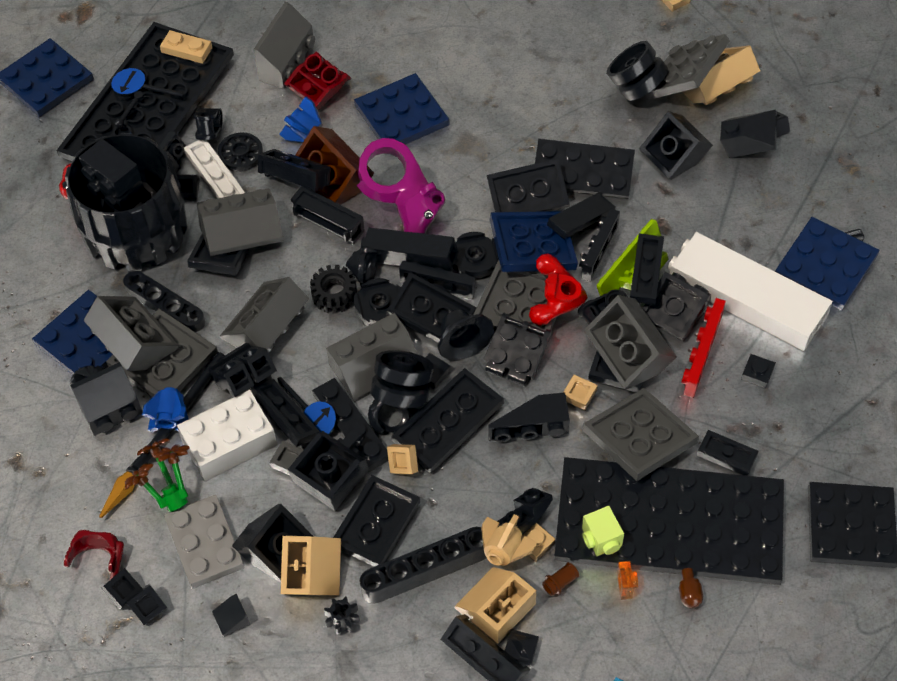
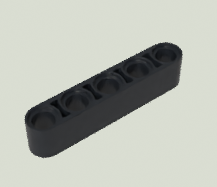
[359,526,487,604]

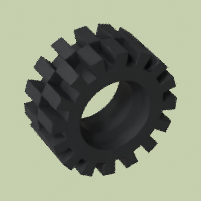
[310,265,357,314]

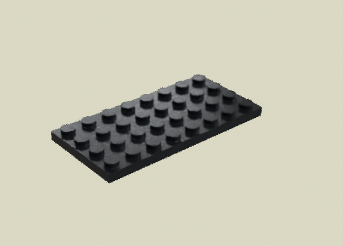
[56,22,234,162]
[554,457,784,585]

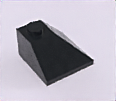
[720,109,777,158]
[232,504,314,582]

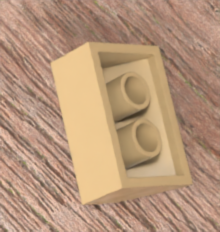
[682,45,760,105]

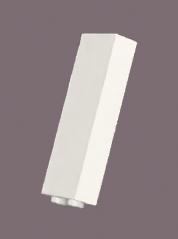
[668,232,833,351]

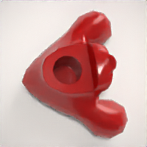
[529,254,588,326]

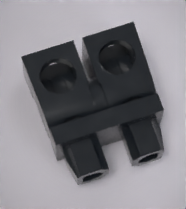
[207,343,277,397]

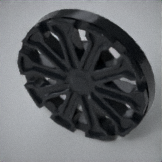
[218,132,263,172]

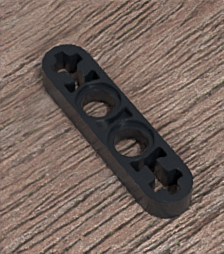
[123,271,205,332]

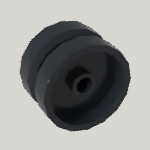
[606,41,668,101]
[370,350,434,408]

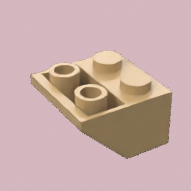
[281,536,341,595]
[455,567,537,644]

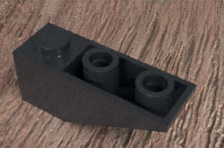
[488,392,570,442]

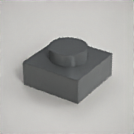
[270,441,304,475]

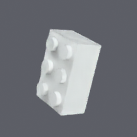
[177,390,277,481]

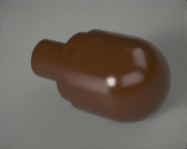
[678,568,703,608]

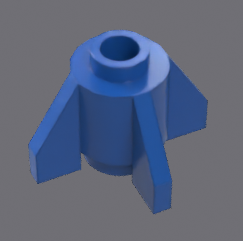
[279,96,323,142]
[142,387,189,433]

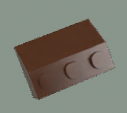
[295,126,374,205]

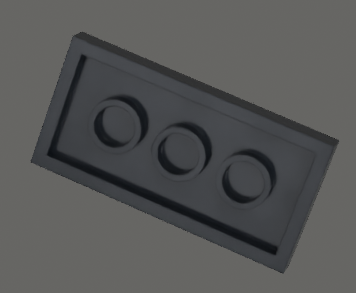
[535,138,635,199]
[391,368,504,473]

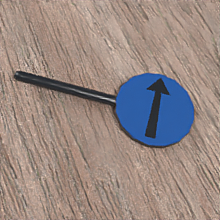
[111,68,183,97]
[277,377,337,435]

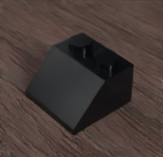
[639,111,713,180]
[70,362,143,436]

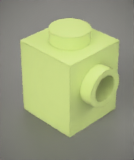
[582,506,624,556]

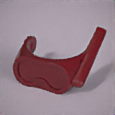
[64,530,124,580]

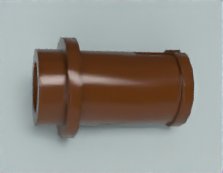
[542,562,579,596]

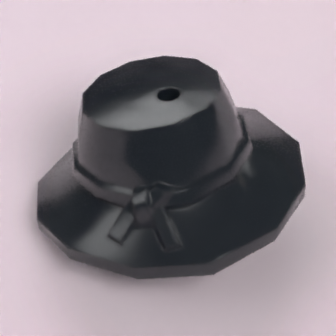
[437,310,495,360]

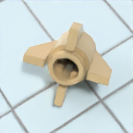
[481,514,537,566]

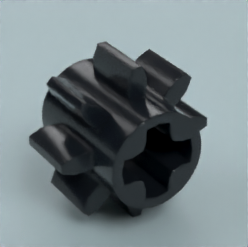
[324,596,360,635]

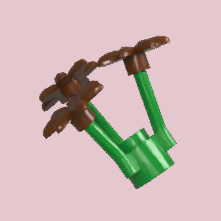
[125,438,190,512]

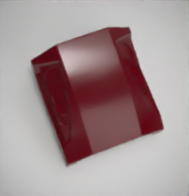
[284,52,352,110]

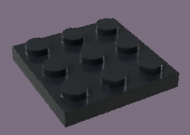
[808,482,897,568]

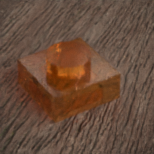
[617,561,638,600]

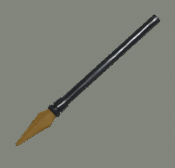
[99,352,225,518]

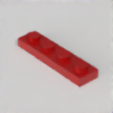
[681,298,726,398]

